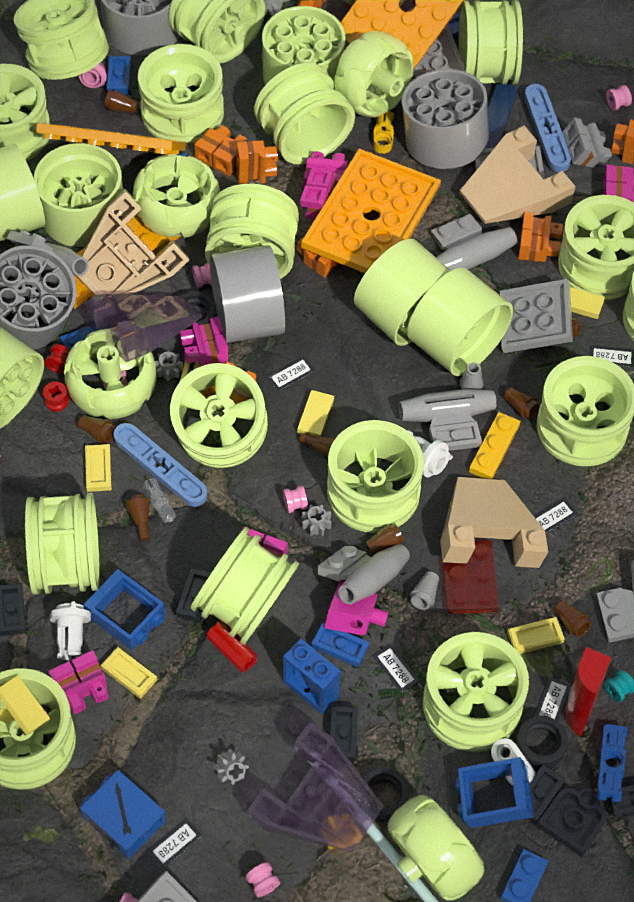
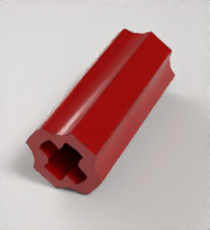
[207,621,258,673]

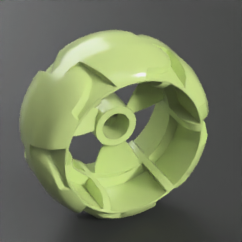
[334,31,414,117]
[133,154,220,238]
[64,329,157,419]
[388,795,484,900]

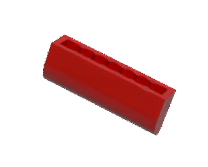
[565,647,611,736]

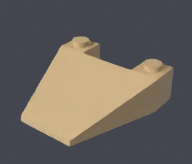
[460,126,575,224]
[78,189,190,298]
[440,477,548,568]

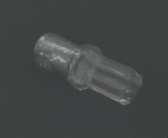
[143,478,176,523]

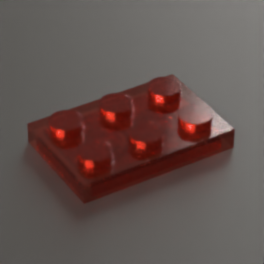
[443,540,499,614]

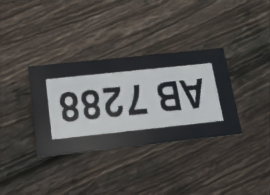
[590,345,634,367]
[266,356,315,391]
[534,498,578,534]
[372,644,420,693]
[534,677,571,721]
[147,818,202,869]

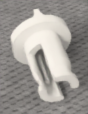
[407,430,453,478]
[50,602,91,660]

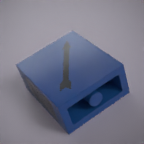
[80,770,166,860]

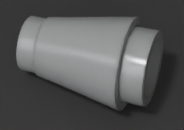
[460,362,483,390]
[410,572,439,610]

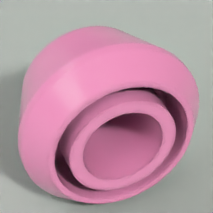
[78,62,107,88]

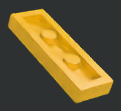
[469,412,521,479]

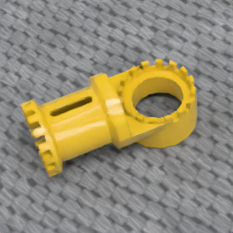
[373,110,394,154]

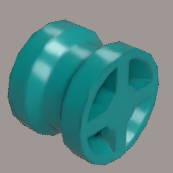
[603,670,634,703]

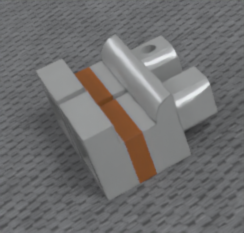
[562,118,612,167]

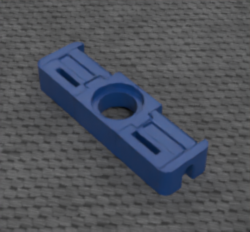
[597,724,628,802]

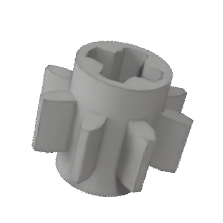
[155,350,183,381]
[302,505,332,536]
[213,749,249,785]

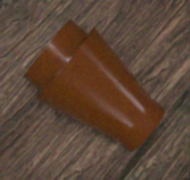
[104,89,138,114]
[504,387,540,419]
[78,415,116,443]
[365,523,404,555]
[554,600,591,637]

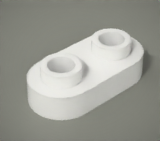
[491,738,535,785]

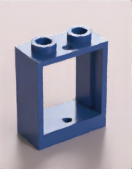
[84,569,166,651]
[283,639,341,714]
[455,757,533,828]

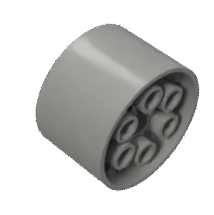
[100,0,180,56]
[402,69,489,169]
[0,245,76,350]
[210,245,285,343]

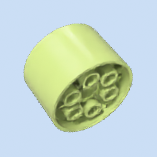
[262,6,345,85]
[0,143,45,242]
[34,143,123,247]
[354,239,450,346]
[407,267,513,376]
[0,327,44,429]

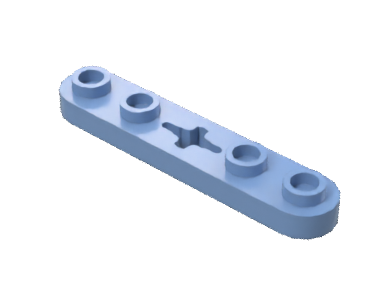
[524,84,571,172]
[114,423,208,507]

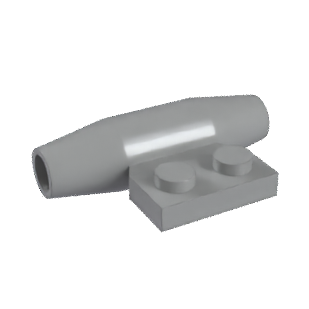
[431,214,517,271]
[7,230,88,276]
[399,389,496,451]
[318,544,410,604]
[597,560,634,643]

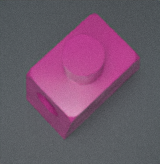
[324,580,389,635]

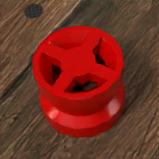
[44,344,70,374]
[43,382,69,412]

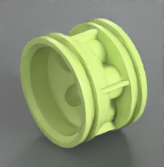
[14,0,109,80]
[138,44,224,144]
[537,356,634,466]
[25,493,99,595]

